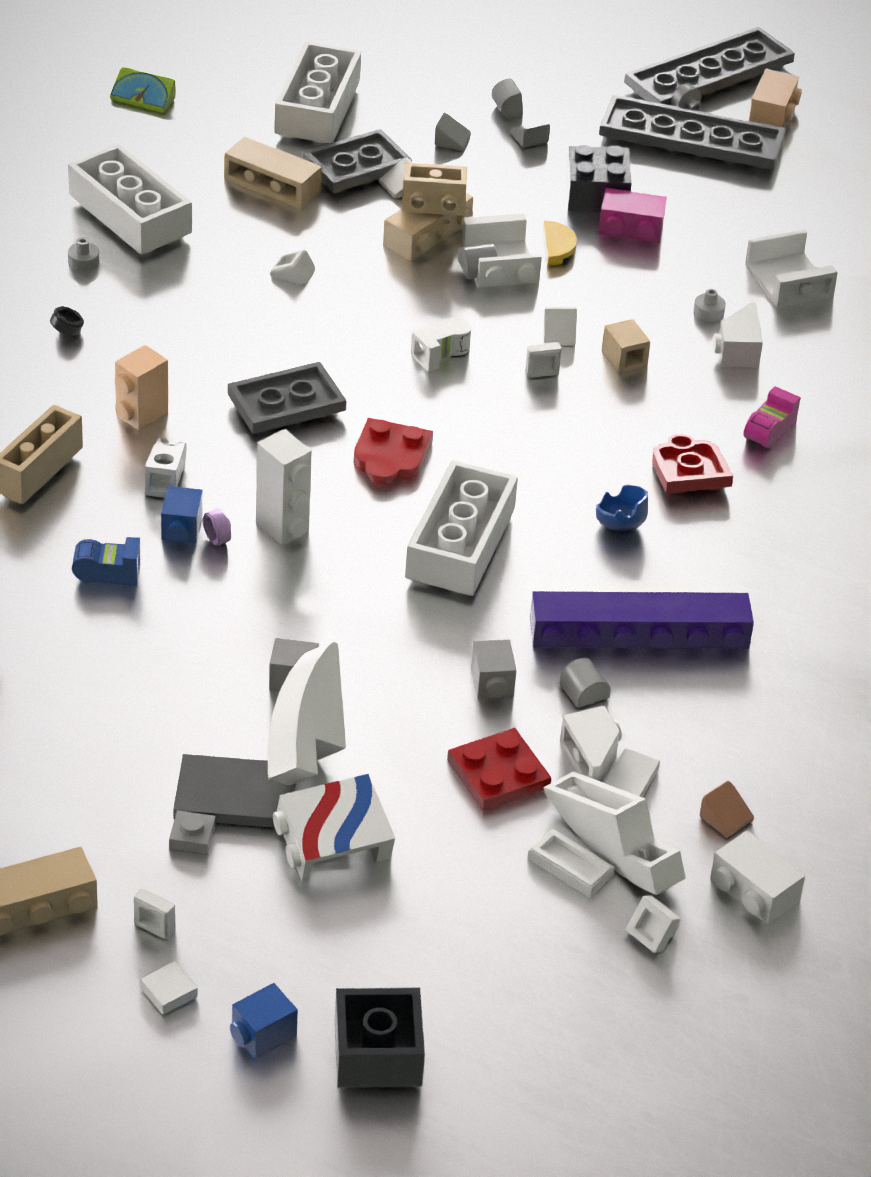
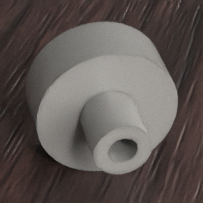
[671,83,702,111]
[67,237,100,271]
[693,288,726,322]

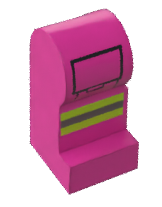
[743,386,801,448]

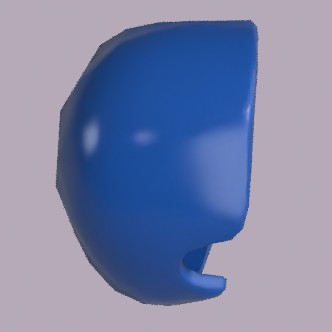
[595,484,648,532]

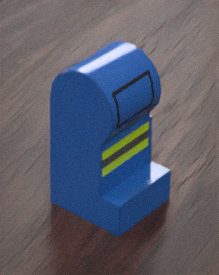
[71,537,141,586]

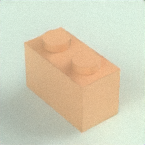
[748,69,802,127]
[114,344,169,431]

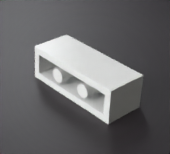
[255,429,312,546]

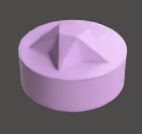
[203,508,232,546]

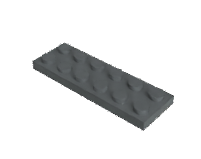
[624,26,796,105]
[598,94,786,170]

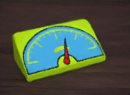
[109,66,176,113]

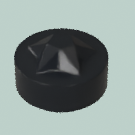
[49,306,84,336]

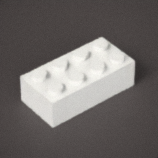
[274,41,362,144]
[67,143,193,255]
[405,459,518,596]

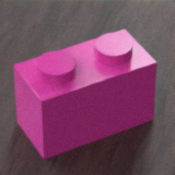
[599,188,667,243]

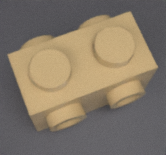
[402,162,468,216]

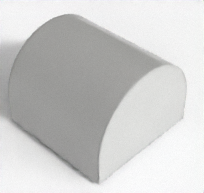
[491,77,524,119]
[458,243,497,279]
[559,658,611,708]

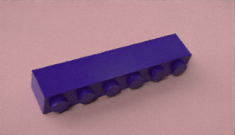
[530,591,754,649]

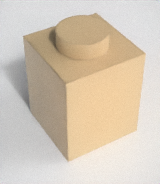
[601,318,651,374]

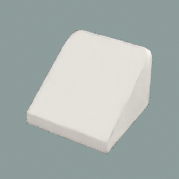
[379,158,411,199]
[269,249,316,285]
[542,306,577,346]

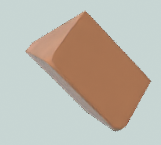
[699,780,754,838]

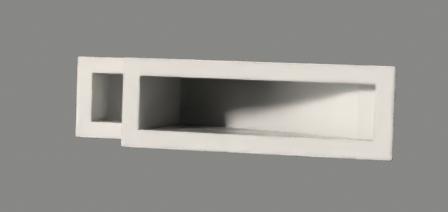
[268,641,347,785]
[544,772,686,895]

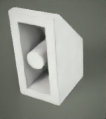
[713,302,763,368]
[560,705,622,782]

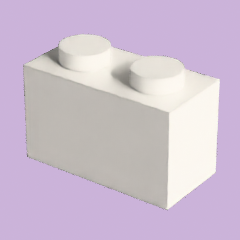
[710,830,805,925]

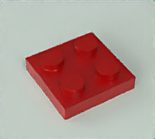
[447,728,552,811]

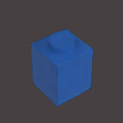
[161,486,203,544]
[230,983,298,1059]

